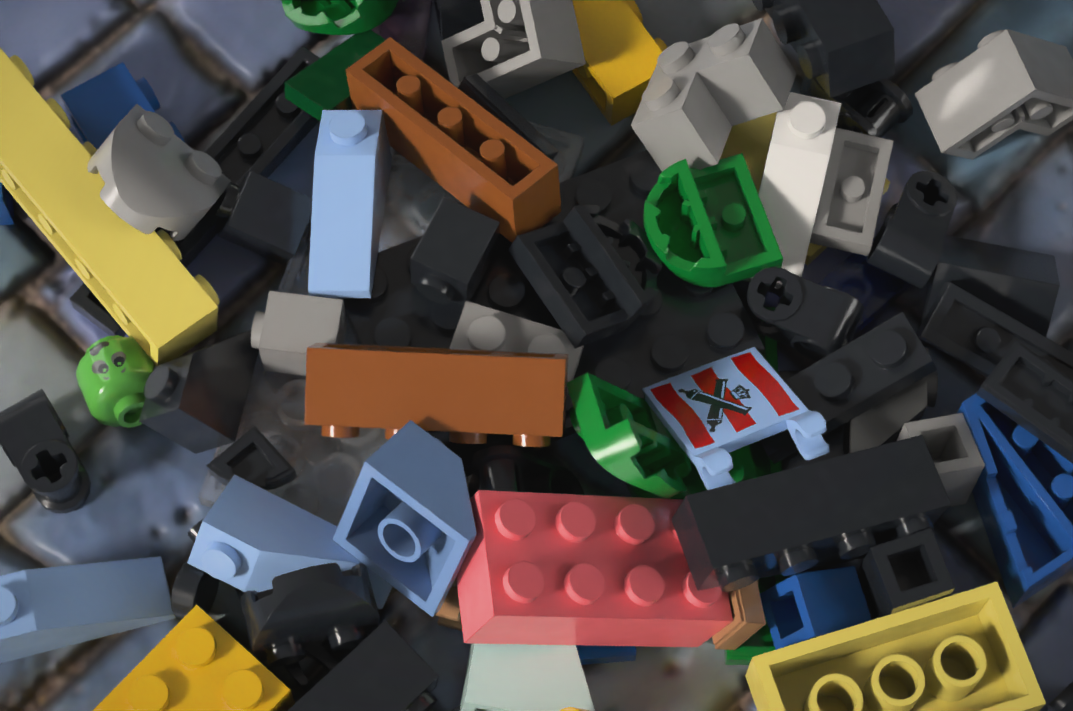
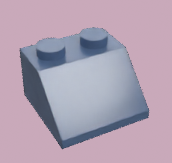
[332,420,477,617]

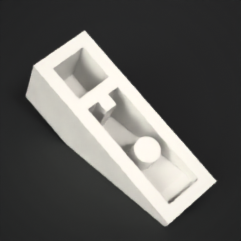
[743,92,841,284]

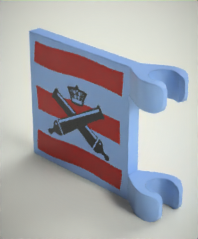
[642,347,830,490]

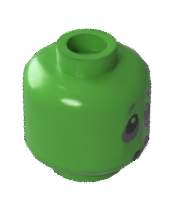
[76,335,155,428]

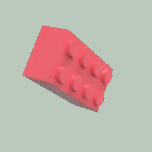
[456,490,733,647]

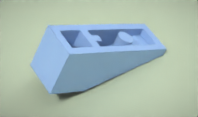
[308,110,392,299]
[187,474,393,609]
[0,556,176,663]

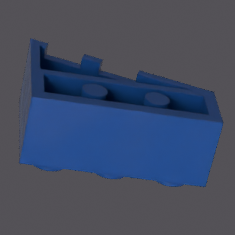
[957,393,1073,609]

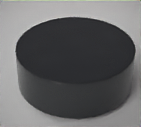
[171,559,220,619]

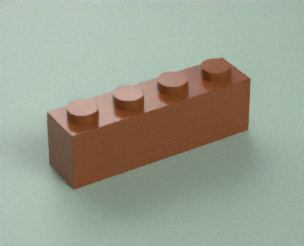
[346,37,561,243]
[304,343,569,447]

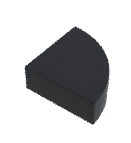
[206,426,297,491]

